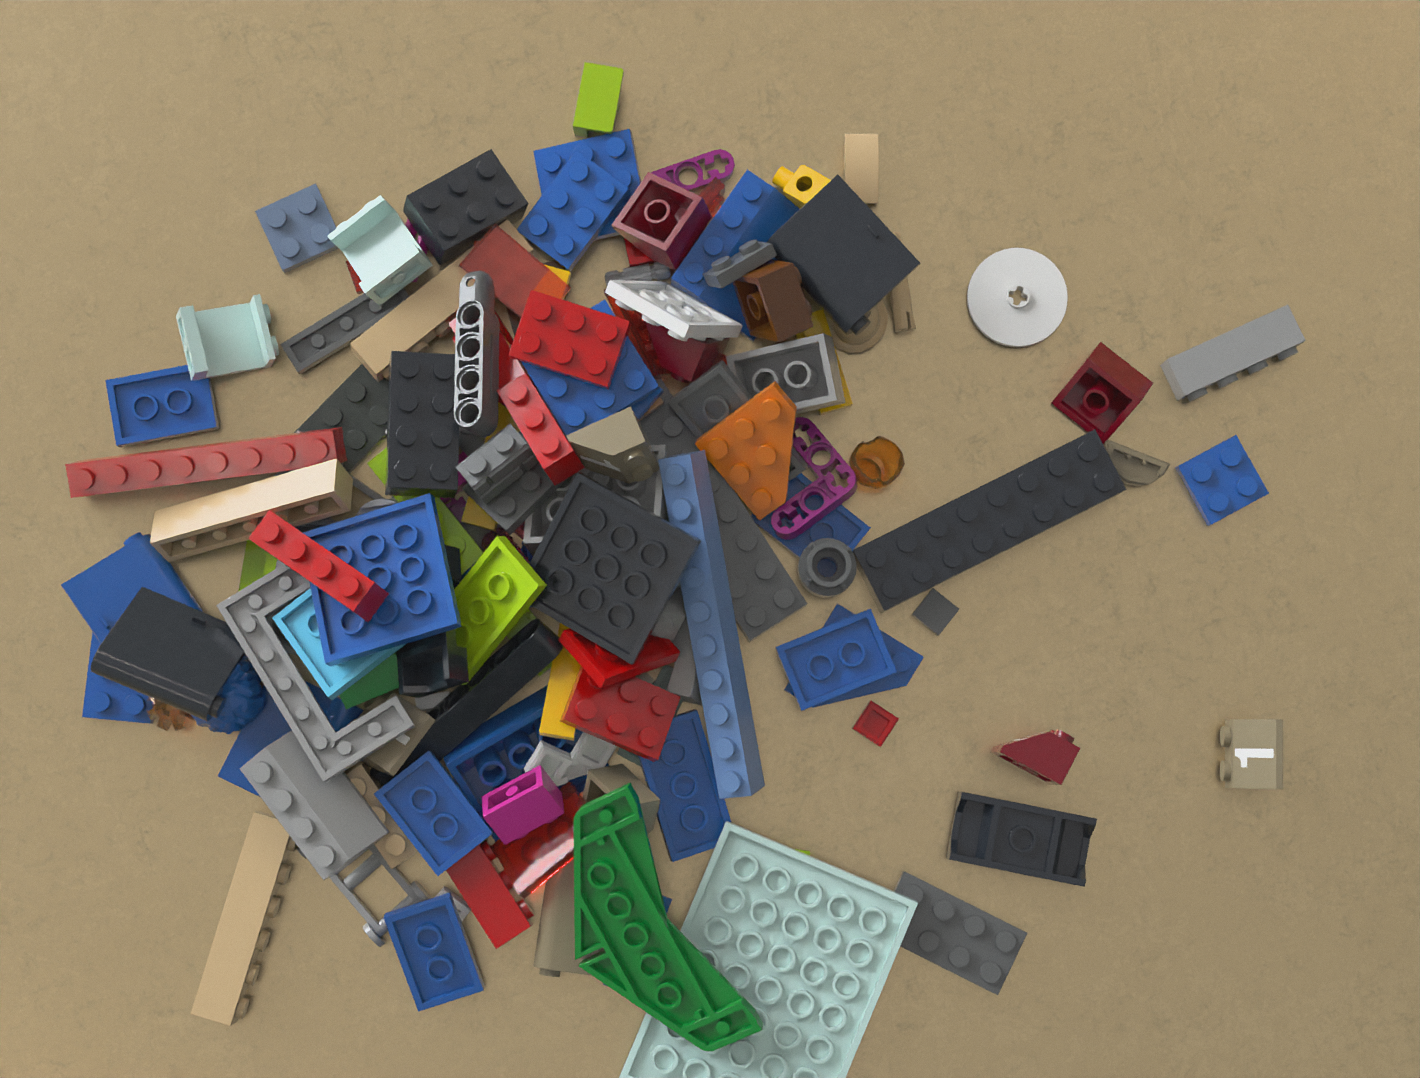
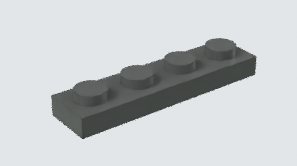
[280,288,409,374]

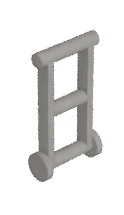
[297,845,431,947]

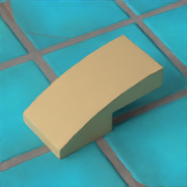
[844,133,879,204]

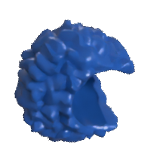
[190,654,265,734]

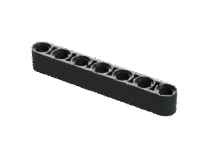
[370,619,564,786]

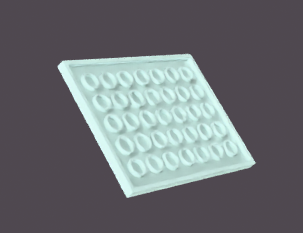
[619,821,918,1078]

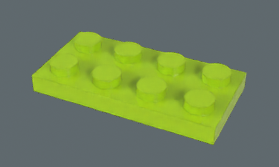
[454,536,547,685]

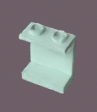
[328,195,433,306]
[176,294,279,381]

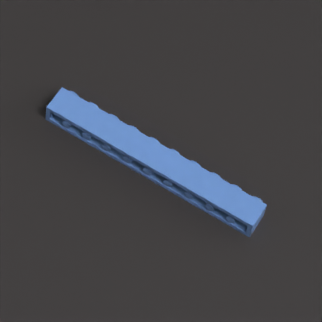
[658,450,765,799]

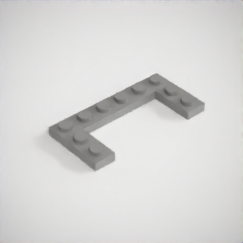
[216,564,415,783]

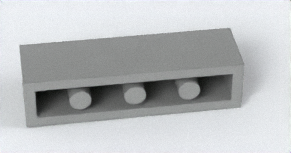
[1160,305,1306,402]

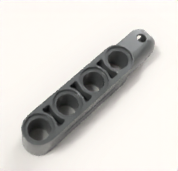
[454,270,500,438]

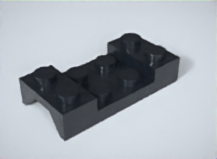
[397,545,469,698]
[946,791,1097,887]

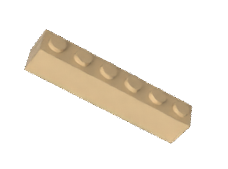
[350,219,534,382]
[150,459,353,562]
[190,811,298,1026]

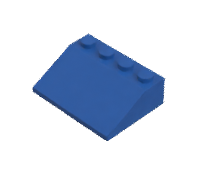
[671,169,800,342]
[444,685,610,843]

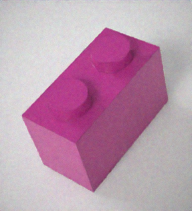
[481,765,564,845]

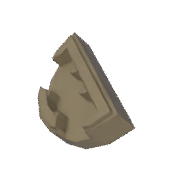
[1105,440,1170,486]

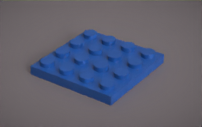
[303,493,462,666]

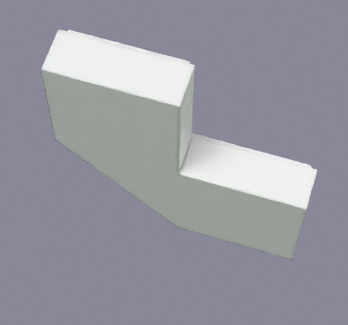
[524,732,617,786]

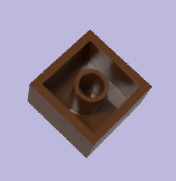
[732,259,814,342]

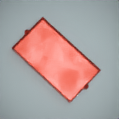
[459,224,571,319]

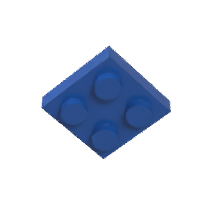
[1175,435,1269,526]

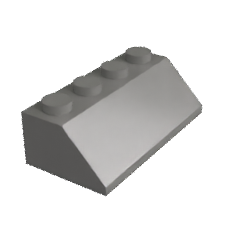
[240,731,389,880]

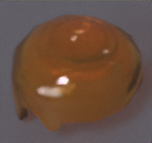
[849,436,905,489]

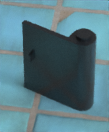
[767,174,921,335]
[91,587,245,722]

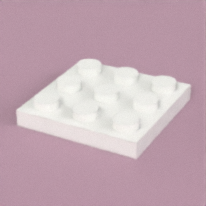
[605,280,743,341]

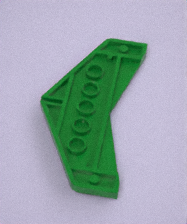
[574,782,764,1051]

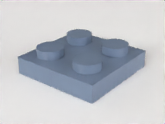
[255,183,339,273]

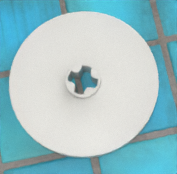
[967,248,1068,347]

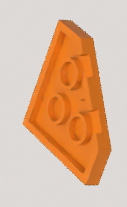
[695,381,797,521]

